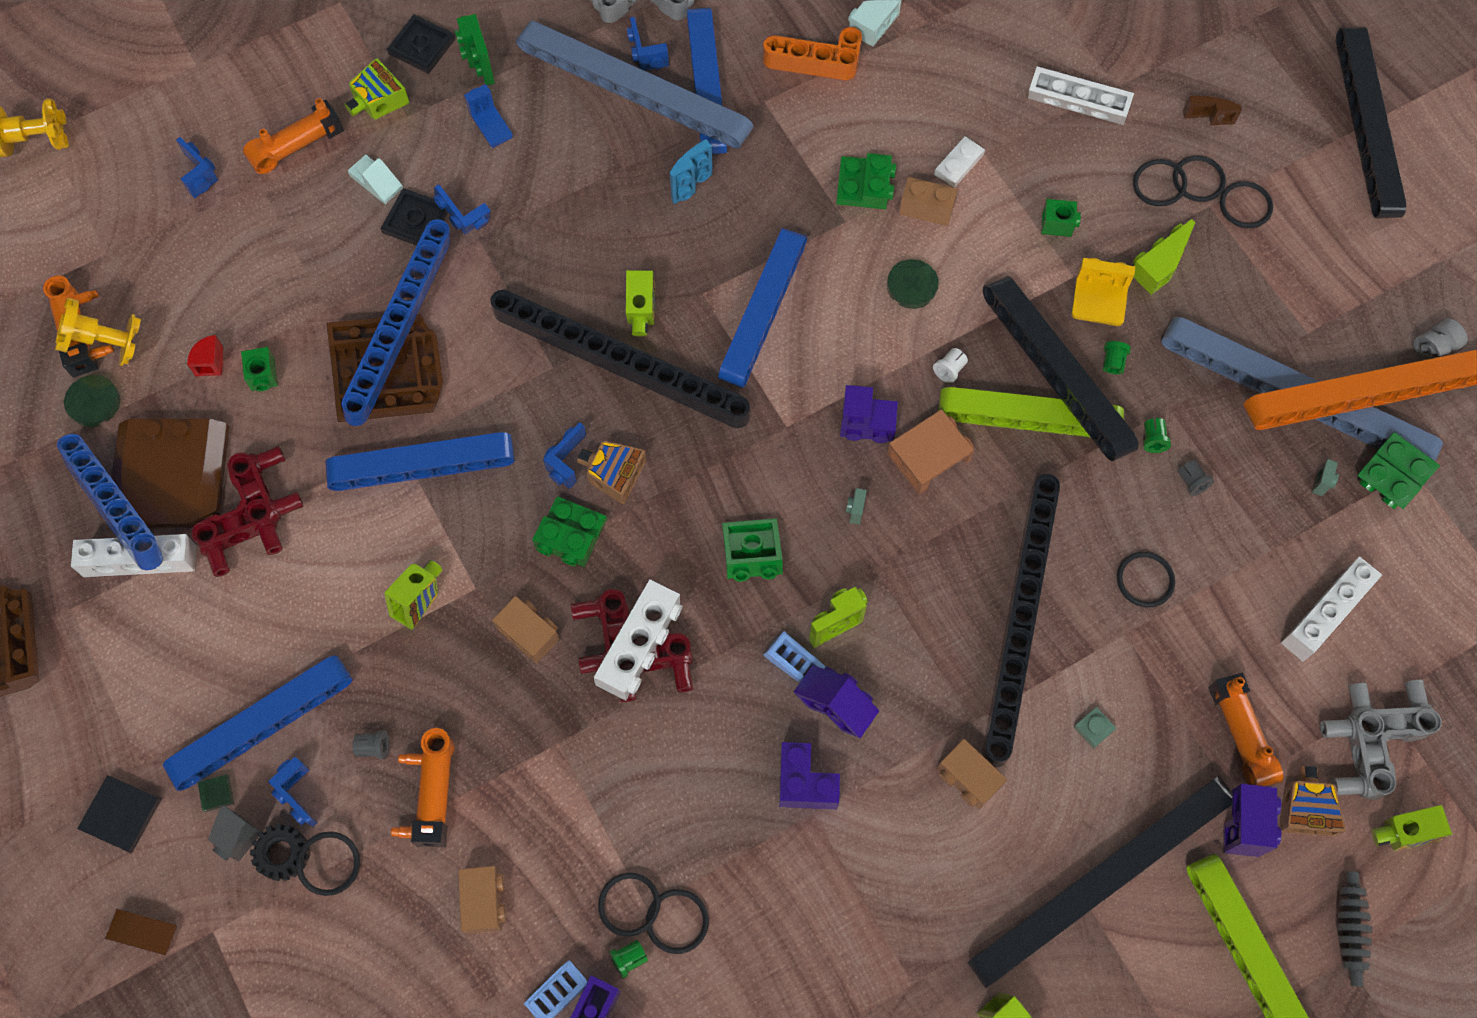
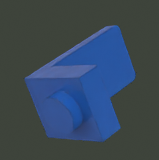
[626,17,669,71]
[464,84,513,148]
[176,137,218,199]
[433,184,491,234]
[543,423,586,489]
[268,757,317,827]

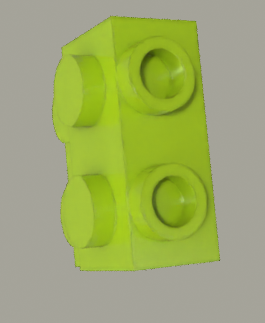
[809,587,868,648]

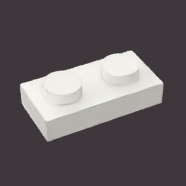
[934,136,985,188]

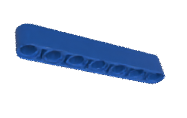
[687,8,727,154]
[718,228,807,388]
[325,432,515,491]
[57,434,163,570]
[162,655,353,791]

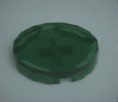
[887,259,939,309]
[63,375,121,427]

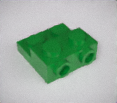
[454,14,495,85]
[836,153,896,210]
[1357,432,1441,509]
[532,496,607,567]
[722,518,783,582]

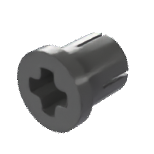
[1178,460,1214,496]
[353,730,389,759]

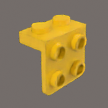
[1071,258,1135,326]

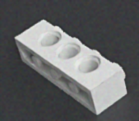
[1028,67,1134,125]
[71,534,197,577]
[1281,556,1382,662]
[594,579,683,701]

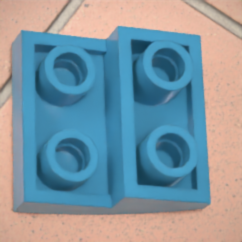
[670,139,712,204]

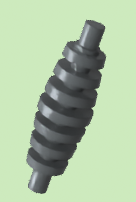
[1337,871,1373,987]

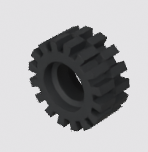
[250,824,310,881]

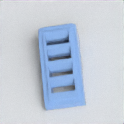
[763,631,826,683]
[524,960,588,1018]

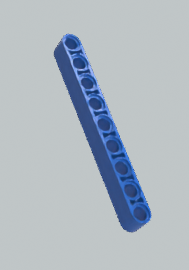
[342,219,450,426]

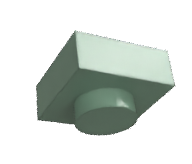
[1312,459,1339,496]
[846,488,867,525]
[1074,707,1117,749]

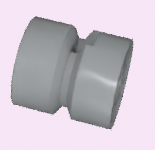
[1413,318,1468,361]

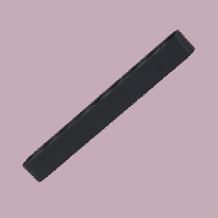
[1336,27,1406,219]
[983,276,1139,461]

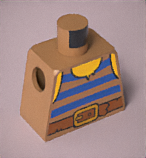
[577,441,646,505]
[1279,766,1345,837]

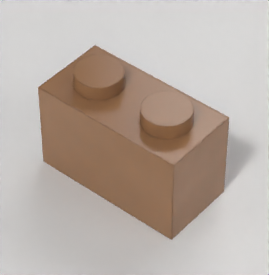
[899,177,958,226]
[492,596,559,664]
[937,739,1007,810]
[458,866,506,934]

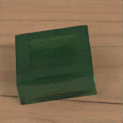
[198,774,234,812]

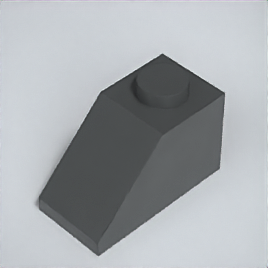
[208,805,260,861]

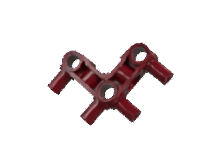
[192,446,304,577]
[571,589,693,702]

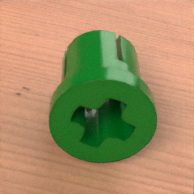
[1103,341,1131,375]
[1143,418,1171,453]
[609,940,648,979]

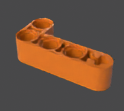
[763,27,862,80]

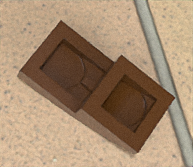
[1183,96,1242,126]
[105,909,177,955]

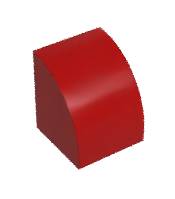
[187,335,224,377]

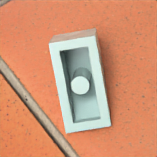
[848,0,901,47]

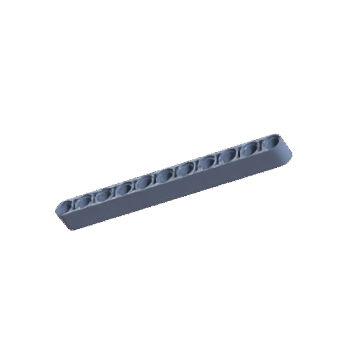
[516,21,753,149]
[1161,317,1443,461]

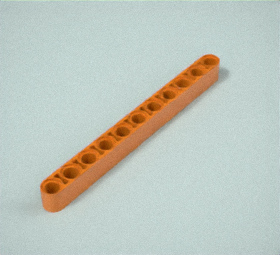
[1243,350,1477,430]

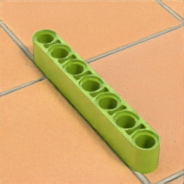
[938,387,1124,437]
[1186,853,1309,1018]

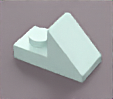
[348,154,403,204]

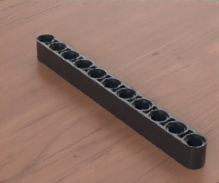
[490,290,750,428]
[982,474,1060,768]
[967,776,1232,989]

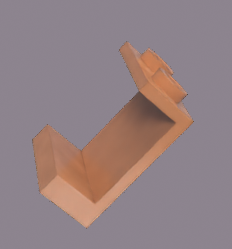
[887,409,974,494]

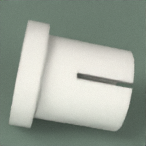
[933,348,968,383]

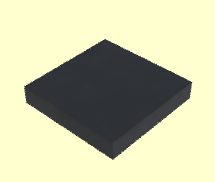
[387,14,455,74]
[380,188,448,246]
[77,775,162,854]

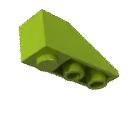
[1133,219,1195,295]

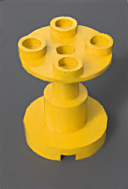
[0,98,69,158]
[55,297,141,366]

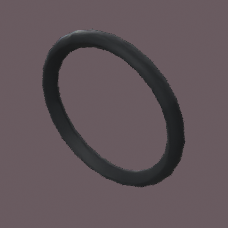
[1173,156,1226,202]
[1133,159,1187,207]
[1220,181,1274,228]
[1117,552,1176,608]
[296,831,360,896]
[598,873,660,937]
[646,889,709,954]

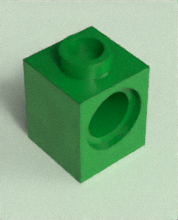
[1041,199,1081,237]
[241,347,278,392]

